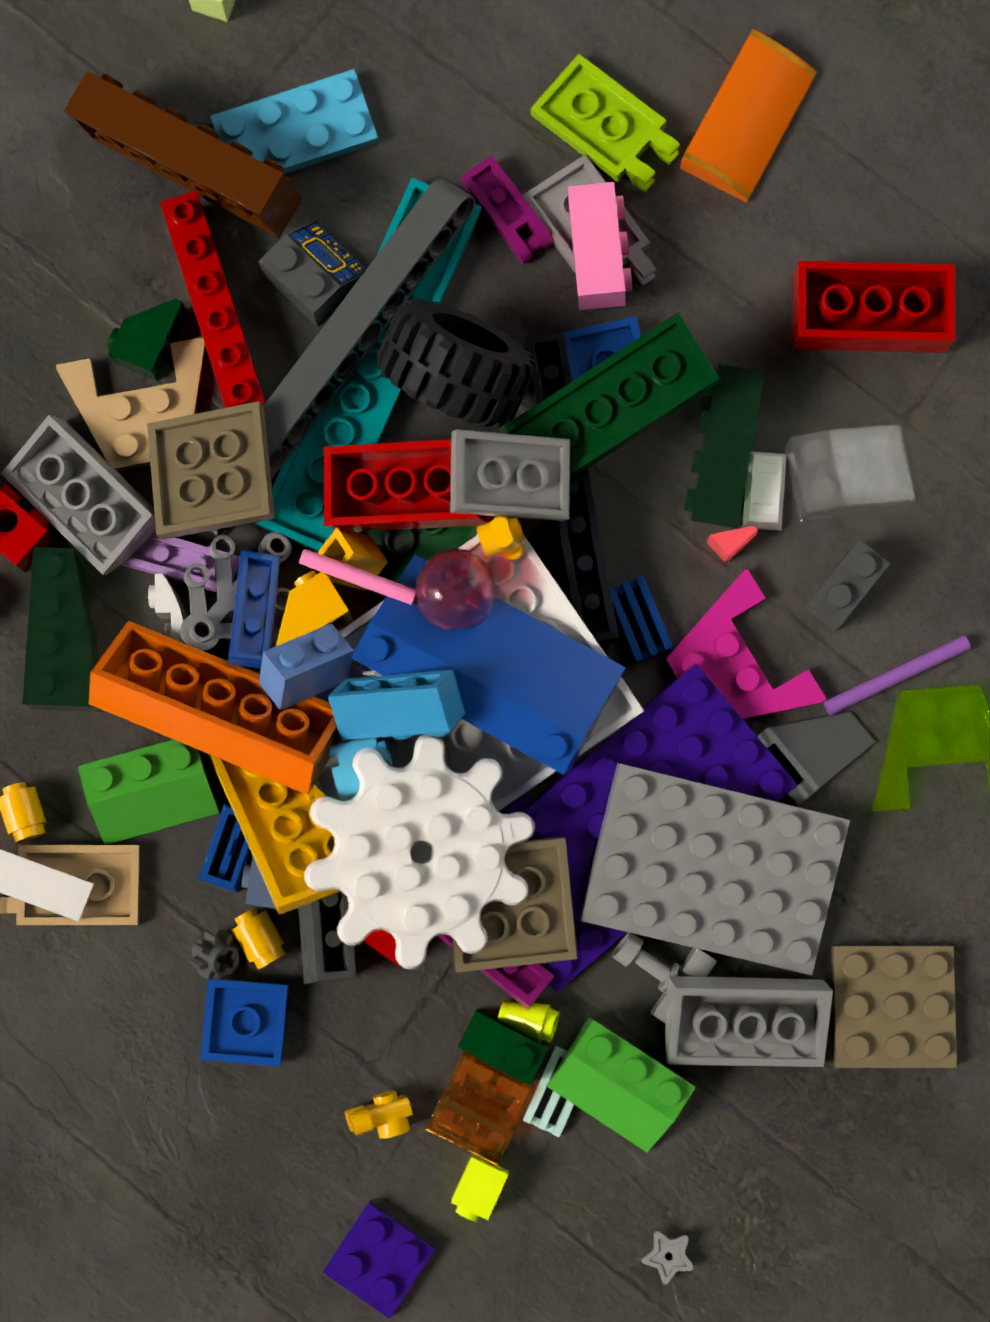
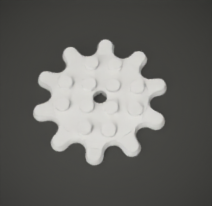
[305,734,534,969]

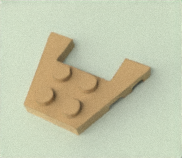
[56,337,207,472]

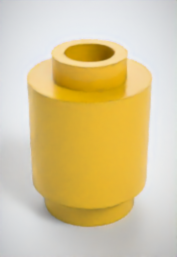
[0,782,47,844]
[231,907,286,970]

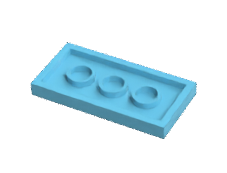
[210,69,379,174]

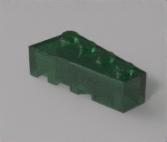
[684,364,765,529]
[22,547,106,712]

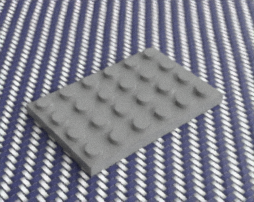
[579,763,850,975]

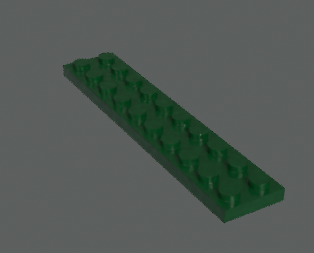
[358,312,722,582]

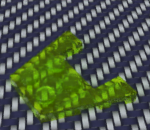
[872,685,990,812]

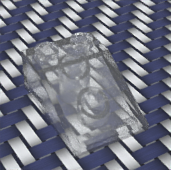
[785,425,915,522]

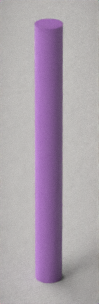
[823,635,971,716]

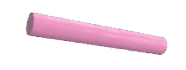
[299,549,418,605]

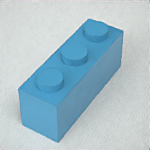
[328,669,465,740]

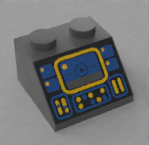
[258,220,367,327]

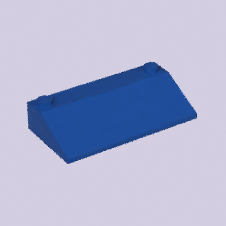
[351,554,626,775]

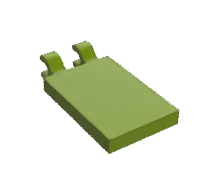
[530,54,680,193]

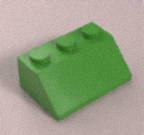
[78,739,220,845]
[546,1018,696,1152]

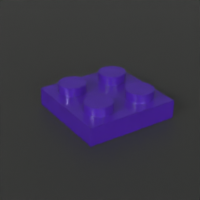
[322,1202,436,1319]

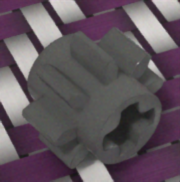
[189,929,241,981]

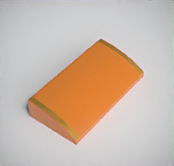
[680,29,817,203]

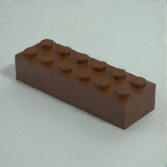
[64,71,302,239]

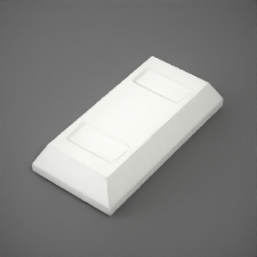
[742,451,787,531]

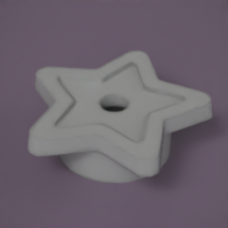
[641,1230,694,1284]

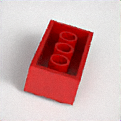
[792,261,955,353]
[324,439,491,532]

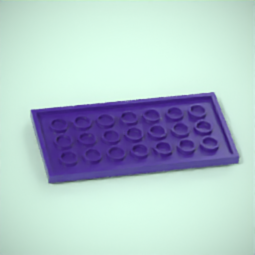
[521,663,797,993]

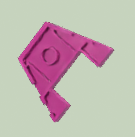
[665,569,827,720]

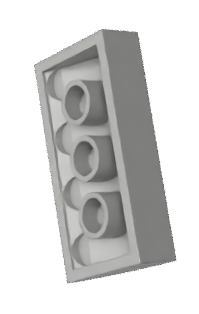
[1,415,156,575]
[665,976,833,1067]

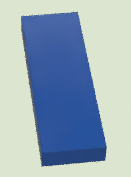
[228,550,280,668]

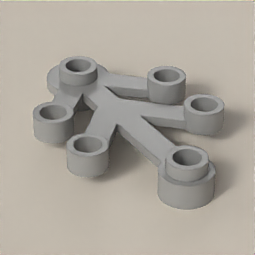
[180,532,292,651]

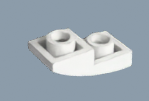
[148,574,187,643]

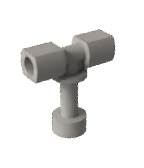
[612,932,717,1023]

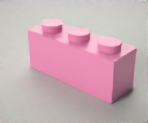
[568,182,633,310]

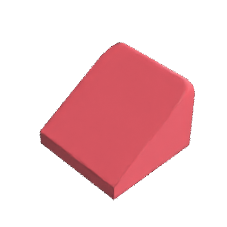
[706,526,758,563]

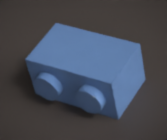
[259,623,354,710]

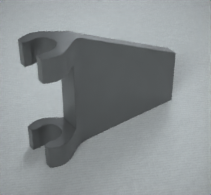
[757,712,875,806]

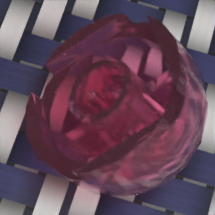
[415,548,496,631]

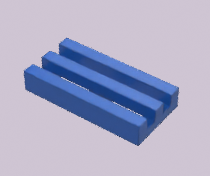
[610,576,673,663]
[198,804,251,892]

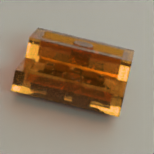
[425,1051,535,1166]

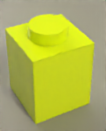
[451,1153,509,1222]

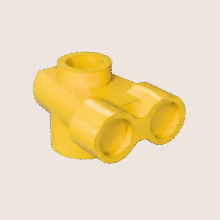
[477,516,525,561]
[345,1090,413,1139]

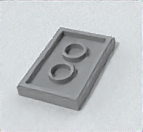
[450,430,570,521]

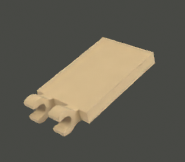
[0,845,140,925]

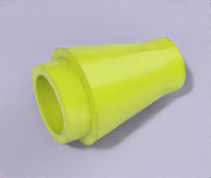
[498,999,560,1043]

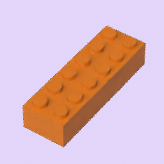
[89,620,341,795]

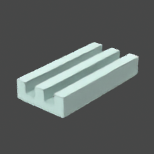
[522,1045,574,1137]

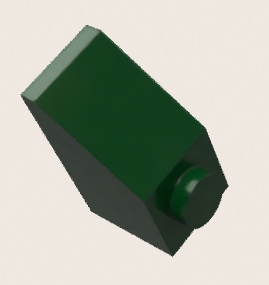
[107,299,188,381]
[458,1011,548,1086]

